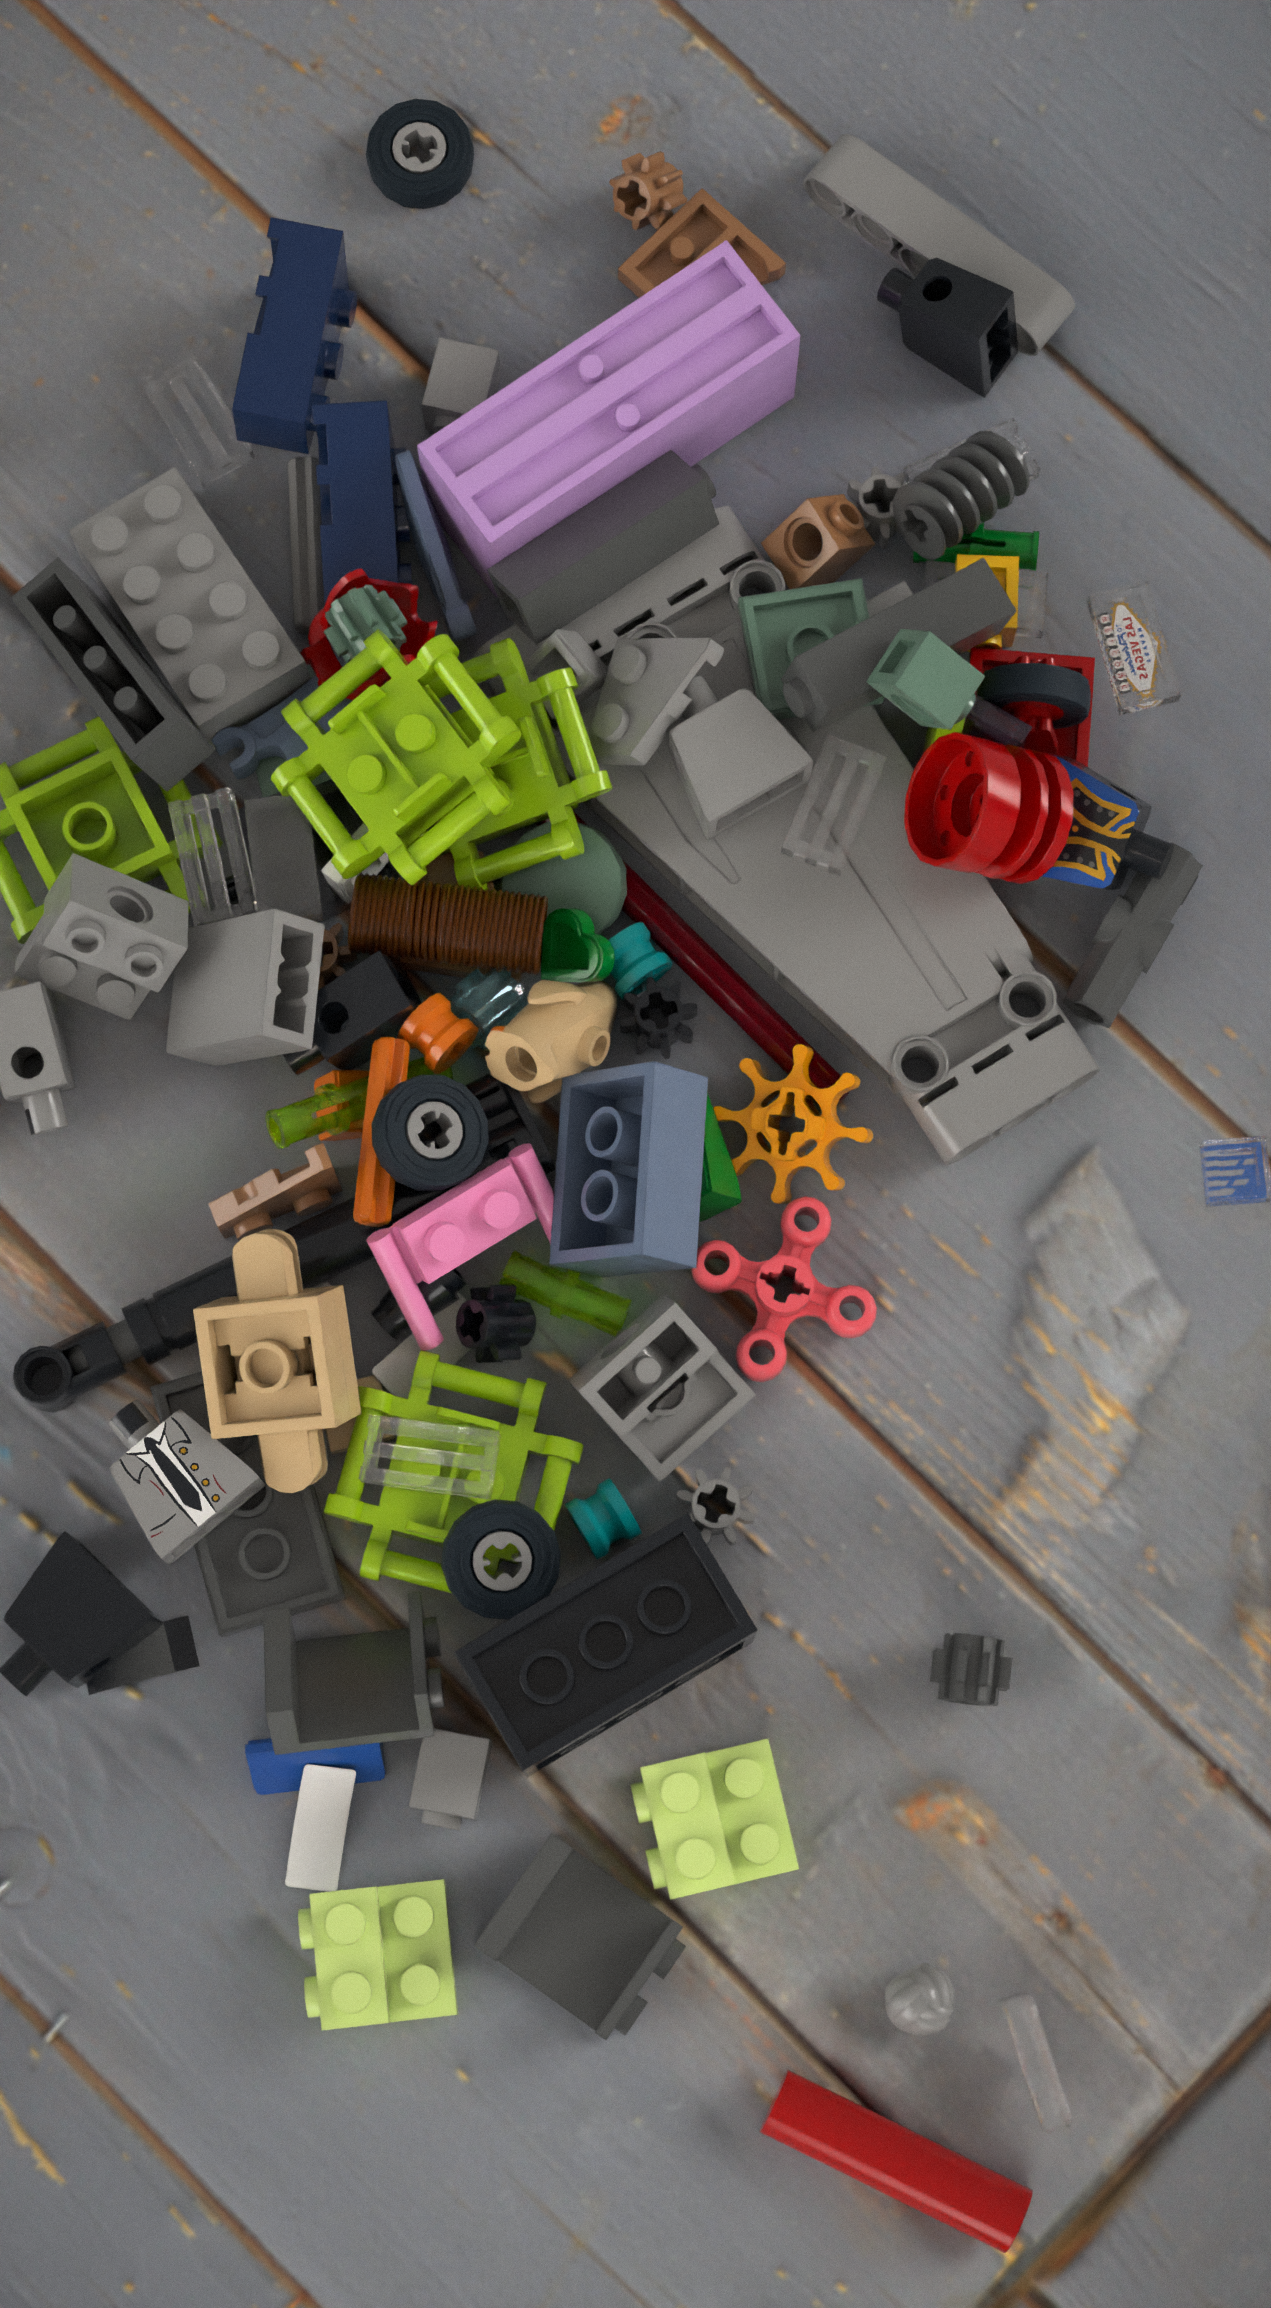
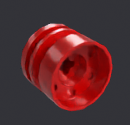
[904,732,1074,884]

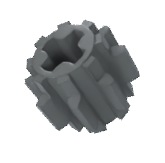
[930,1633,1013,1706]

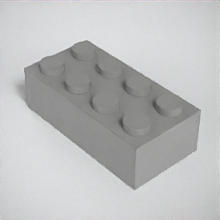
[69,467,310,749]

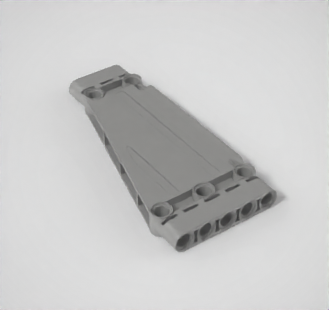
[474,506,1100,1165]

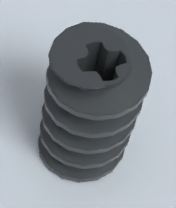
[893,431,1030,561]

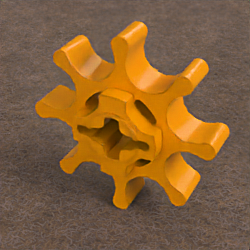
[713,1044,873,1204]

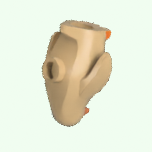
[485,980,617,1103]

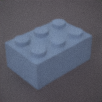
[549,1061,708,1278]

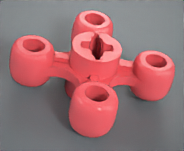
[691,1196,877,1382]

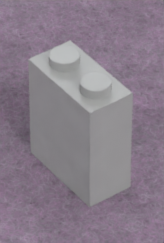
[166,909,325,1066]

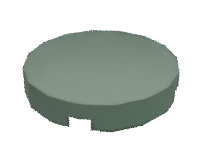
[502,822,627,935]

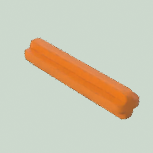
[353,1037,410,1227]

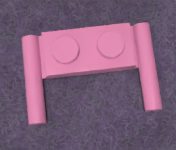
[366,1143,554,1351]

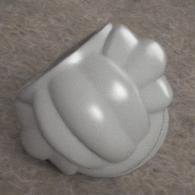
[884,1963,955,2037]

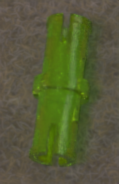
[499,1250,632,1337]

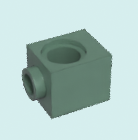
[866,629,985,730]

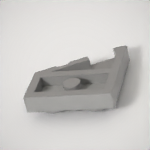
[588,638,725,765]

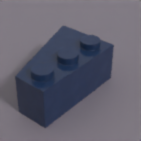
[232,217,357,454]
[312,400,413,603]

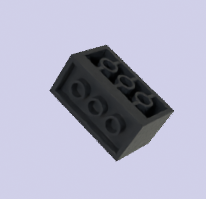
[454,1513,758,1778]

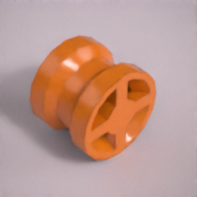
[397,993,478,1074]

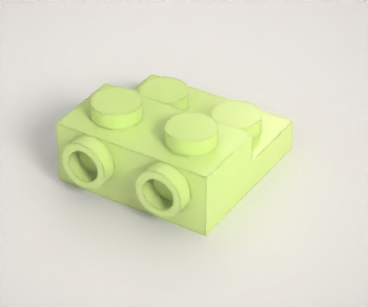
[630,1739,799,1900]
[298,1879,458,2031]

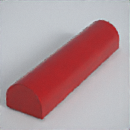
[759,2069,1033,2253]

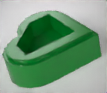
[541,908,615,983]

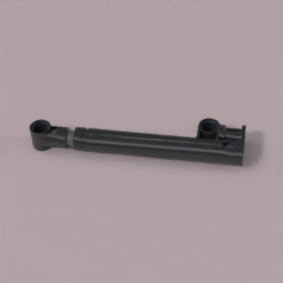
[13,1073,556,1413]

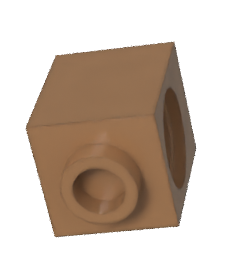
[761,494,875,589]

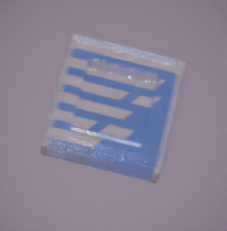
[1199,1136,1271,1207]

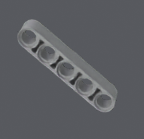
[803,134,1075,356]

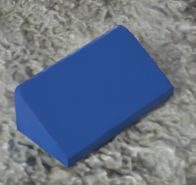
[245,1738,386,1795]

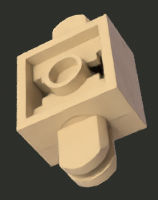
[193,1228,361,1493]

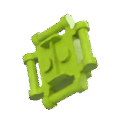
[271,629,522,885]
[409,638,613,890]
[0,716,223,944]
[323,1350,584,1594]

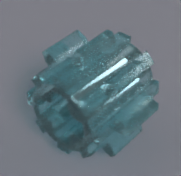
[449,968,529,1051]

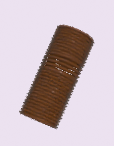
[348,872,548,976]

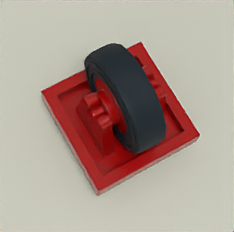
[963,647,1095,767]

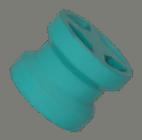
[608,922,673,1000]
[564,1478,642,1560]

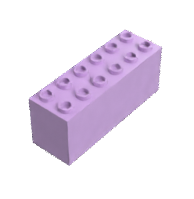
[417,240,801,598]

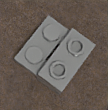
[15,853,188,1020]
[567,1294,756,1482]

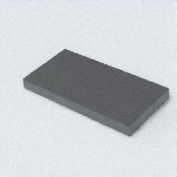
[150,1371,347,1637]

